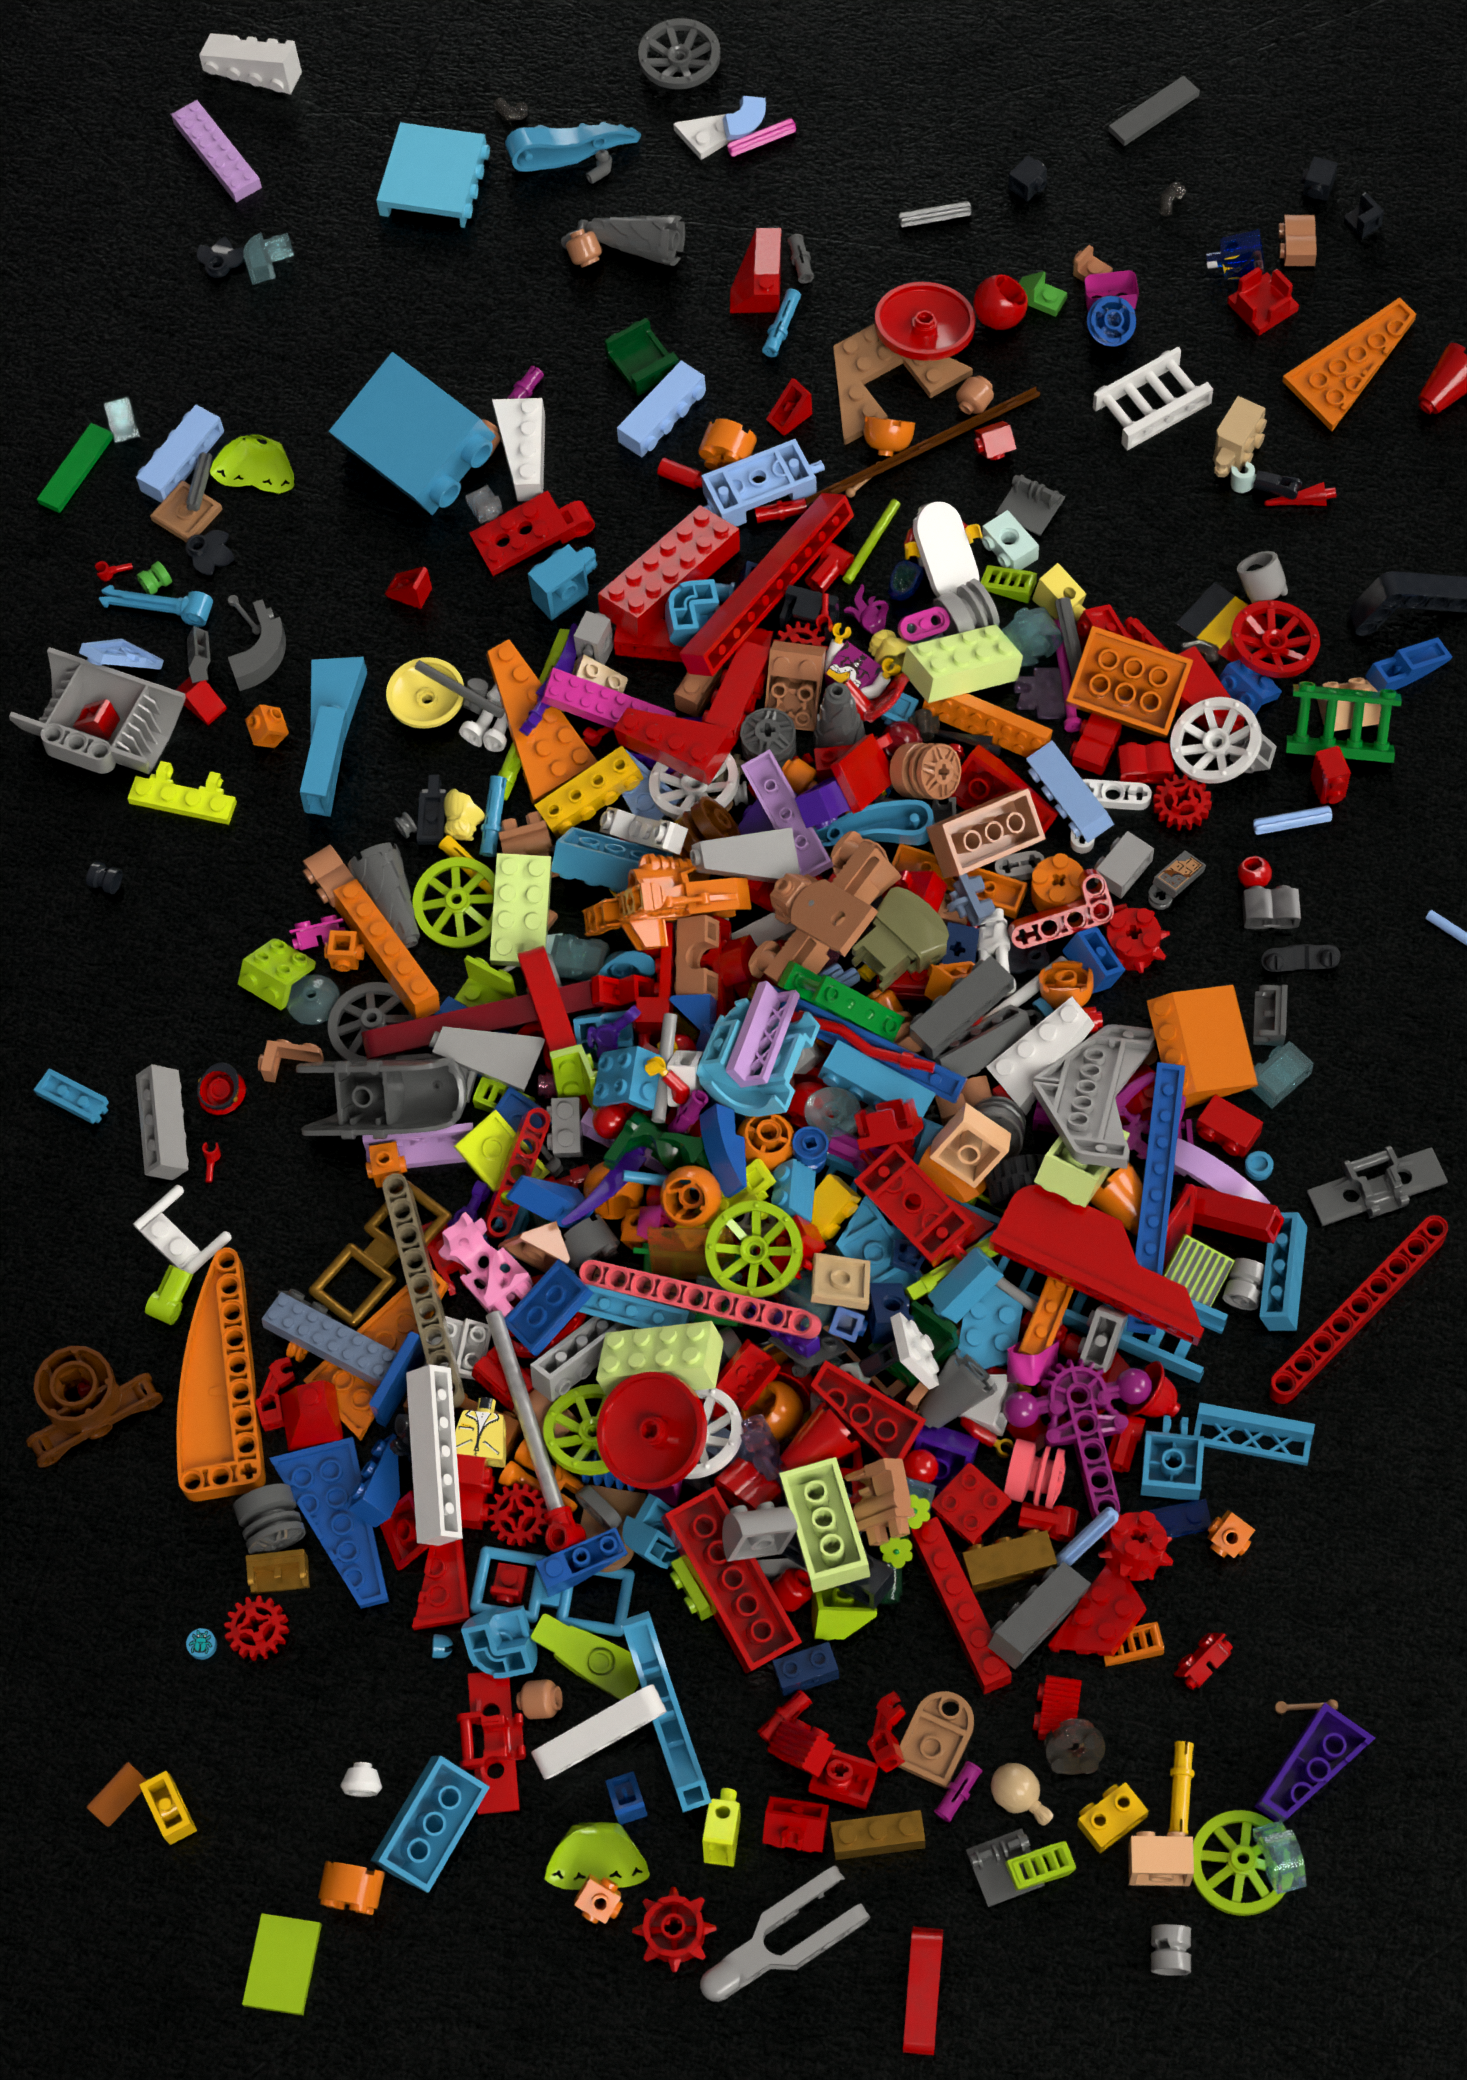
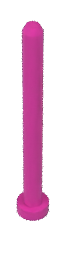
[1052,619,1082,732]

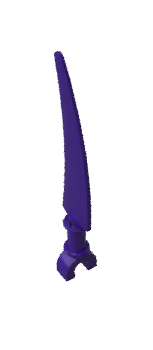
[519,623,578,736]
[561,1147,647,1225]

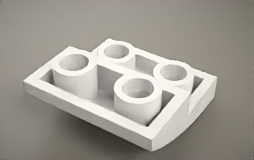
[423,1316,491,1380]

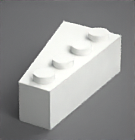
[199,33,302,94]
[492,398,545,501]
[986,997,1095,1115]

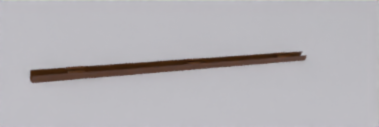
[806,387,1040,507]

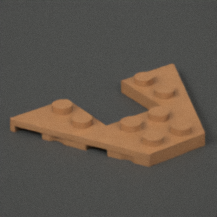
[834,324,973,445]

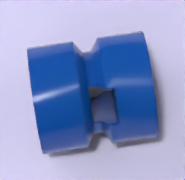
[790,1126,829,1174]

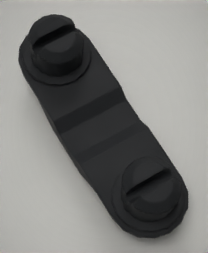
[1261,944,1341,972]

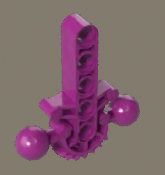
[1003,1359,1152,1520]

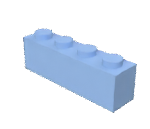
[617,361,706,457]
[136,405,224,503]
[1026,741,1114,843]

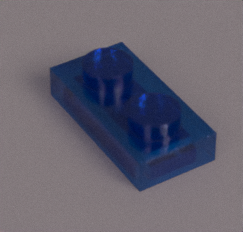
[1148,1499,1212,1538]

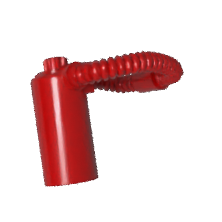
[842,672,910,723]

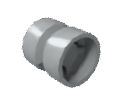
[1223,1258,1265,1310]
[1151,1924,1191,1976]

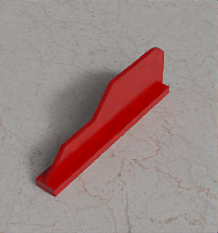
[988,1185,1204,1346]

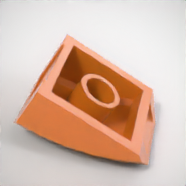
[918,1144,987,1203]

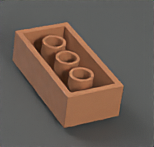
[926,788,1046,878]

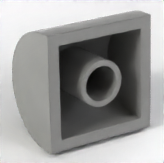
[722,1502,798,1562]

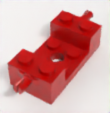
[631,923,677,1048]
[854,1143,976,1268]

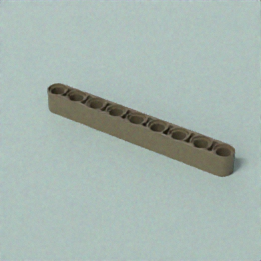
[383,1173,465,1409]

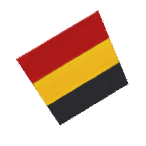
[1176,582,1267,662]

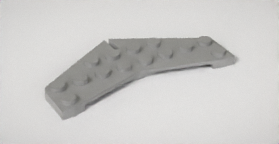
[1032,1024,1156,1169]

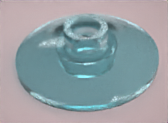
[286,975,340,1025]
[805,1087,861,1137]

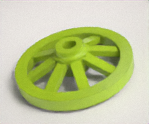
[413,857,495,948]
[705,1201,803,1299]
[543,1384,610,1475]
[1192,1810,1294,1916]

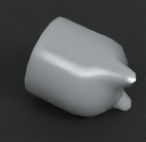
[1237,551,1288,603]

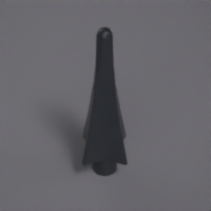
[932,729,1002,756]

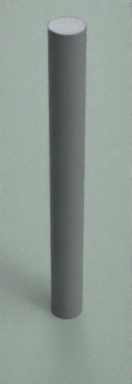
[415,660,505,719]

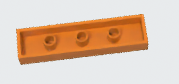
[921,693,1053,758]
[892,844,1027,919]

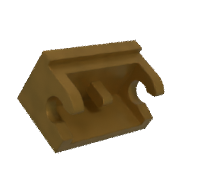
[246,1549,310,1594]

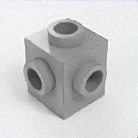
[1229,733,1277,773]

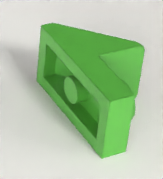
[1019,272,1067,317]

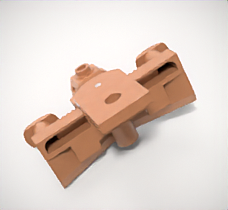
[748,831,902,991]

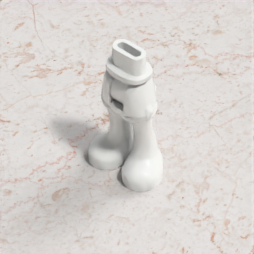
[459,684,508,752]
[977,908,1016,997]

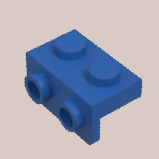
[1218,660,1282,715]

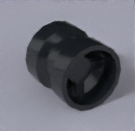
[86,861,123,894]

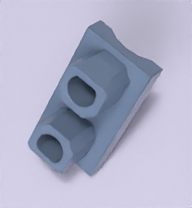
[947,873,996,927]

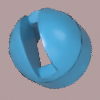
[432,1634,453,1658]

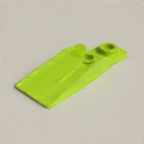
[530,1614,639,1700]

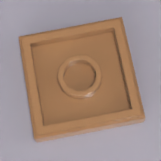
[150,480,222,542]

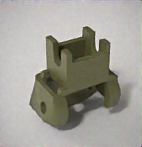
[852,887,949,992]

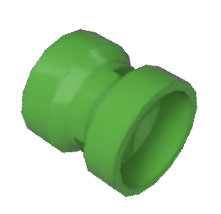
[136,561,172,595]

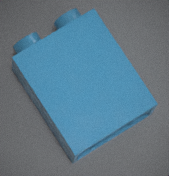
[329,352,496,515]

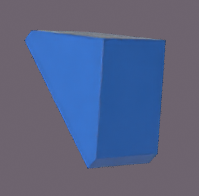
[669,994,717,1031]
[605,1771,648,1825]

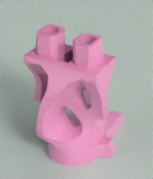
[438,1212,533,1319]

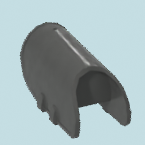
[296,1058,468,1140]

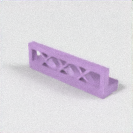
[725,981,800,1088]
[362,1123,474,1168]

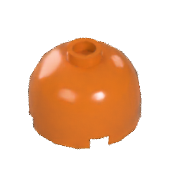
[864,416,915,456]
[1038,961,1094,1009]

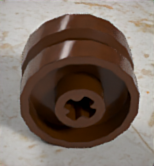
[673,796,741,854]

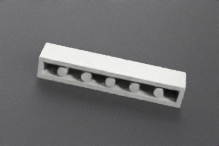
[406,1364,463,1546]

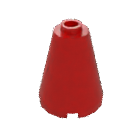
[1418,343,1467,414]
[779,1401,861,1472]

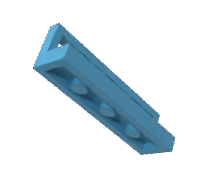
[578,1284,696,1329]
[1194,1403,1315,1466]

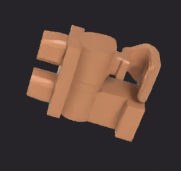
[499,811,559,878]
[845,1458,915,1546]

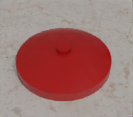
[874,282,975,361]
[597,1372,707,1490]

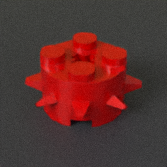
[1101,906,1170,973]
[1098,1511,1174,1581]
[632,1887,716,1972]

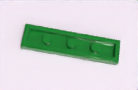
[37,423,114,513]

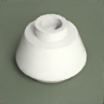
[341,1762,382,1797]

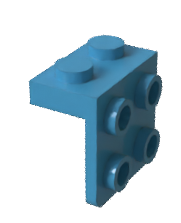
[593,1046,662,1111]

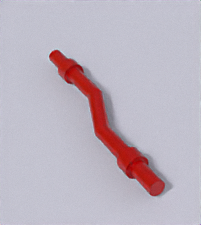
[777,1007,936,1073]

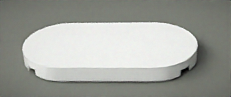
[913,502,979,597]

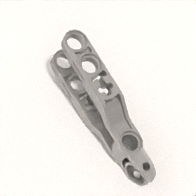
[700,1866,870,2002]

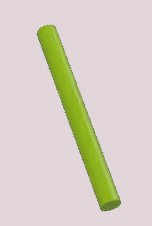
[843,499,900,584]

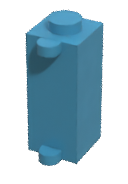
[927,1247,1004,1324]

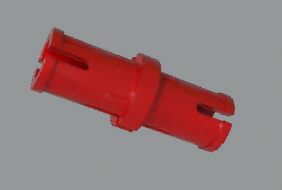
[755,498,807,523]
[757,1689,812,1745]

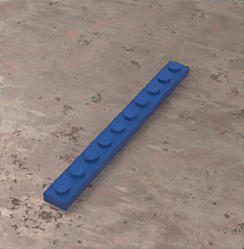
[1127,1062,1185,1335]

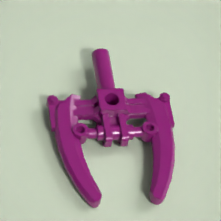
[1115,1072,1186,1159]

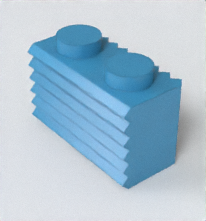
[771,1159,816,1223]

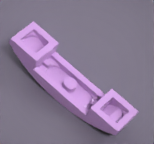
[1174,1138,1270,1204]

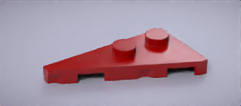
[1162,1184,1198,1274]

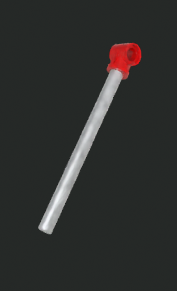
[486,1311,586,1552]

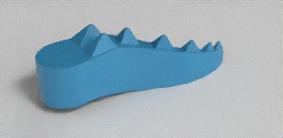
[505,122,641,172]
[814,800,935,848]

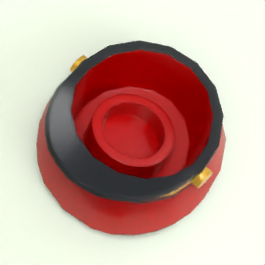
[197,1062,246,1115]

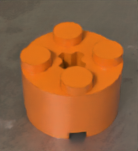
[699,419,757,470]
[1031,853,1084,917]
[318,1861,385,1915]

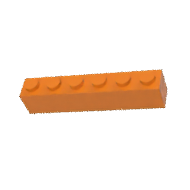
[333,879,440,1020]

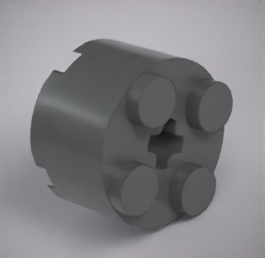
[563,1214,620,1275]

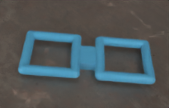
[469,1546,635,1637]

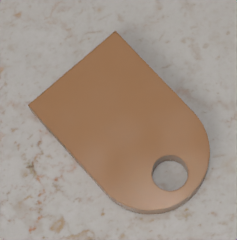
[580,1485,646,1572]
[897,1691,974,1789]

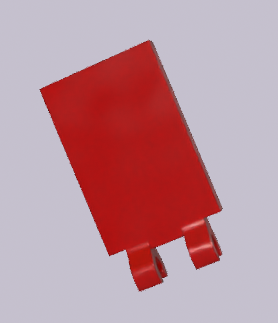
[830,732,893,814]

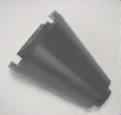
[918,1349,997,1429]

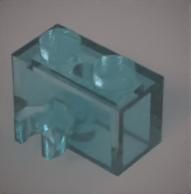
[550,934,610,981]

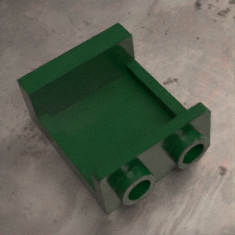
[605,318,679,396]
[867,1300,960,1391]

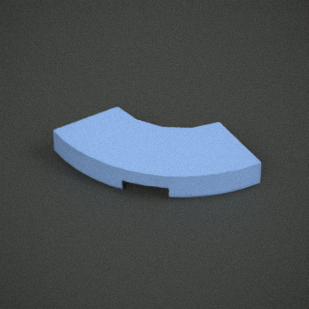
[722,96,766,140]

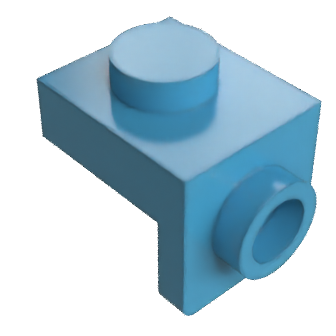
[881,693,919,726]

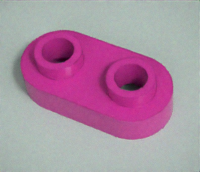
[898,607,950,642]

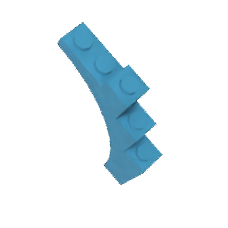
[620,1611,712,1812]

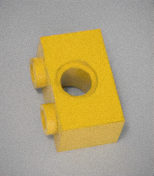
[139,1771,197,1845]

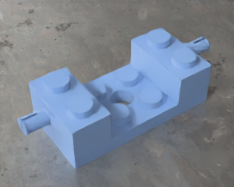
[701,439,825,526]

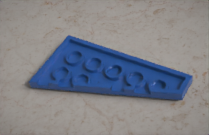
[269,1437,389,1609]

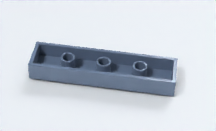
[262,1292,397,1388]

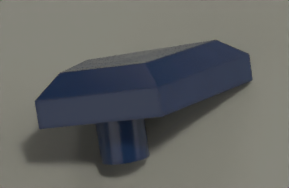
[890,1239,925,1275]

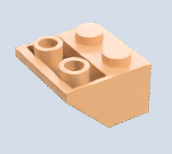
[1317,678,1381,731]

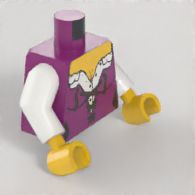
[823,623,901,699]

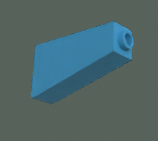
[311,657,367,741]
[300,705,348,817]

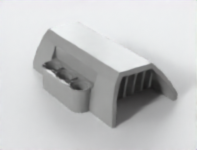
[9,647,186,774]

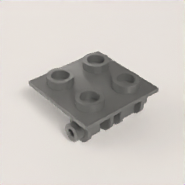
[995,474,1065,536]
[768,1320,849,1378]
[966,1829,1045,1907]

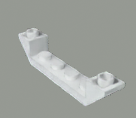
[599,807,688,855]

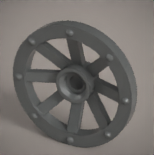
[638,18,720,89]
[328,982,415,1061]

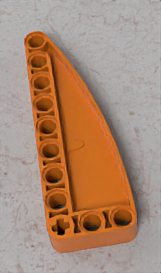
[177,1248,266,1501]

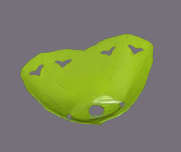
[209,434,294,493]
[545,1822,649,1890]

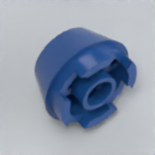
[1087,296,1136,346]

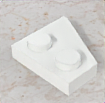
[674,114,733,160]

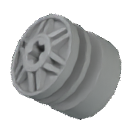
[933,578,1000,636]

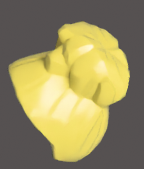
[868,629,912,670]
[444,789,485,841]

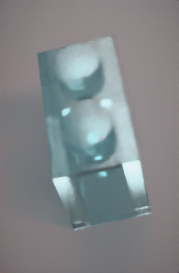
[1250,1041,1313,1108]

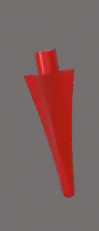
[1264,482,1336,506]

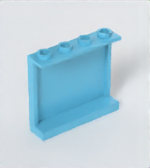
[376,122,490,228]

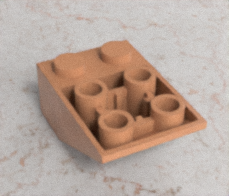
[765,641,826,731]

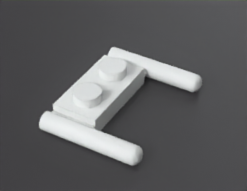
[133,1185,231,1275]

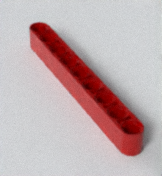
[1269,1215,1448,1404]

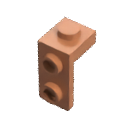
[258,1039,324,1082]

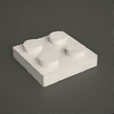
[890,1313,939,1390]

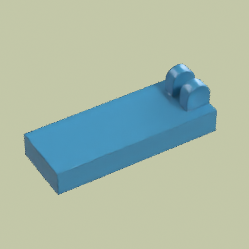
[34,1068,109,1124]

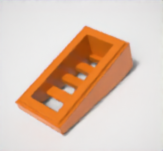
[1103,1622,1164,1667]

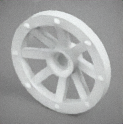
[1170,697,1262,783]
[649,753,739,819]
[684,1388,743,1479]

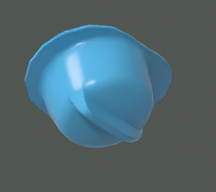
[598,950,655,979]

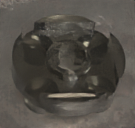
[1044,1719,1105,1775]

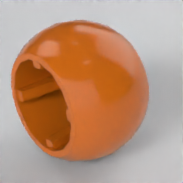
[736,1114,795,1172]
[583,1162,644,1219]
[660,1166,722,1227]
[741,1381,804,1443]

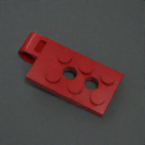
[469,490,595,576]

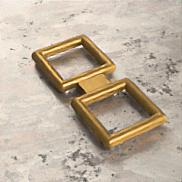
[309,1181,452,1327]

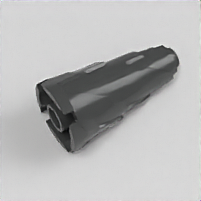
[586,215,685,266]
[813,683,866,749]
[348,843,420,949]

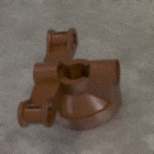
[26,1346,163,1468]

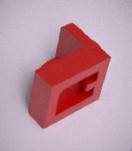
[490,1563,528,1606]

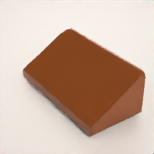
[87,1762,147,1827]

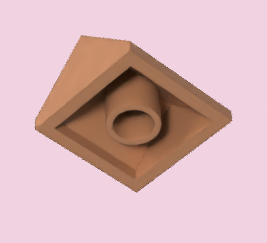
[498,1221,570,1273]

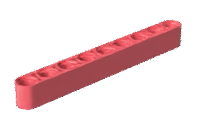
[579,1260,822,1339]

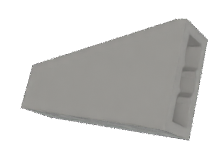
[690,827,801,883]
[429,1027,545,1093]

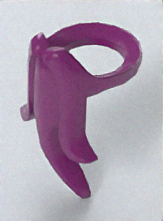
[844,584,889,635]

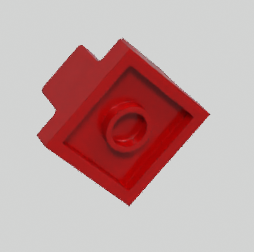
[1227,267,1299,336]
[854,1098,924,1150]

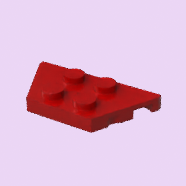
[1048,1565,1147,1657]

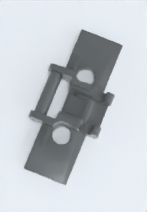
[1307,1146,1448,1226]

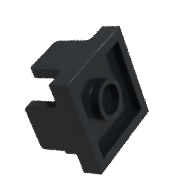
[779,585,839,643]

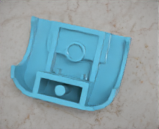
[696,998,820,1117]

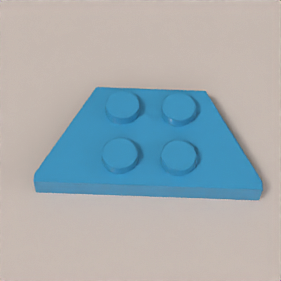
[835,1196,923,1291]
[957,1285,1023,1370]

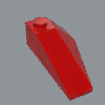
[730,228,781,313]
[950,744,1059,834]

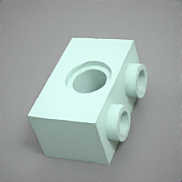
[982,510,1039,570]

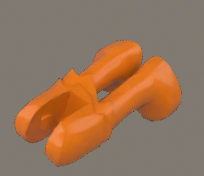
[499,1439,585,1512]

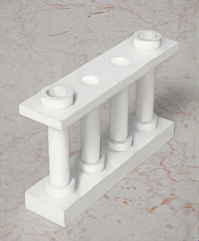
[1093,347,1213,451]

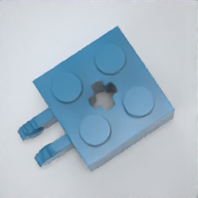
[528,544,597,620]
[1140,1415,1204,1501]

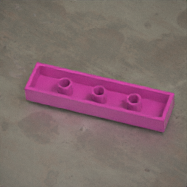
[541,667,676,729]

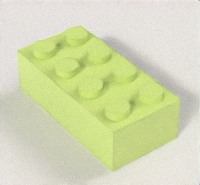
[902,624,1023,703]
[490,853,552,967]
[1034,1130,1130,1208]
[596,1321,724,1397]
[779,1457,870,1593]

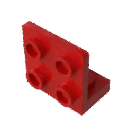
[1076,604,1131,653]
[930,1463,1012,1546]

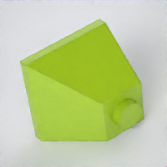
[811,1587,877,1640]

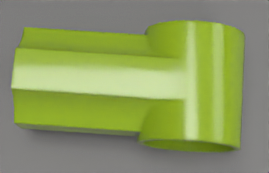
[145,1265,193,1325]

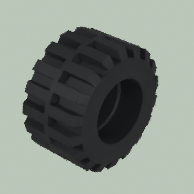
[985,1154,1045,1209]

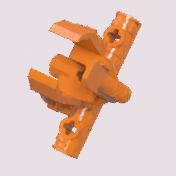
[582,853,751,951]

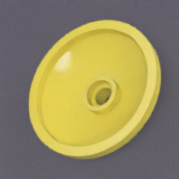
[386,657,464,729]

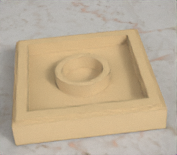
[810,1253,871,1310]

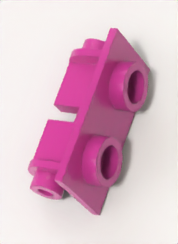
[289,915,346,951]

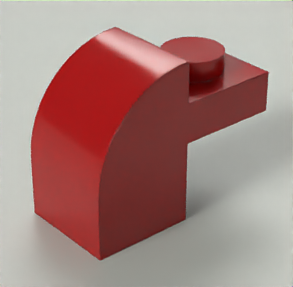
[719,935,763,1001]
[592,974,654,1012]

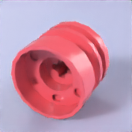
[1004,1439,1066,1509]

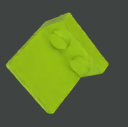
[455,955,517,1008]
[549,1044,599,1114]

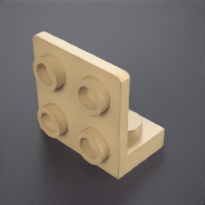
[561,654,628,712]

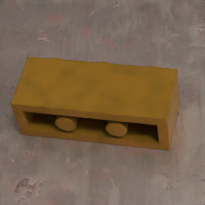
[962,1529,1057,1593]
[831,1810,925,1860]

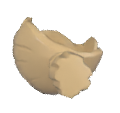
[991,1763,1053,1826]

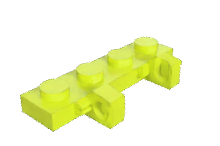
[127,761,237,825]
[674,1159,777,1254]

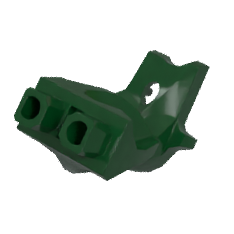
[603,1110,713,1173]

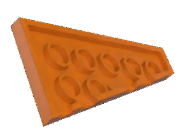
[1282,298,1416,431]
[487,639,598,804]
[303,1270,449,1441]

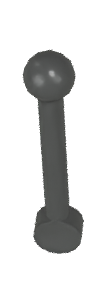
[228,595,261,635]

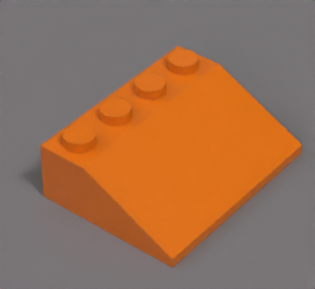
[1065,626,1193,739]
[1147,985,1258,1109]

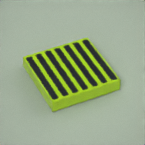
[1162,1234,1235,1307]

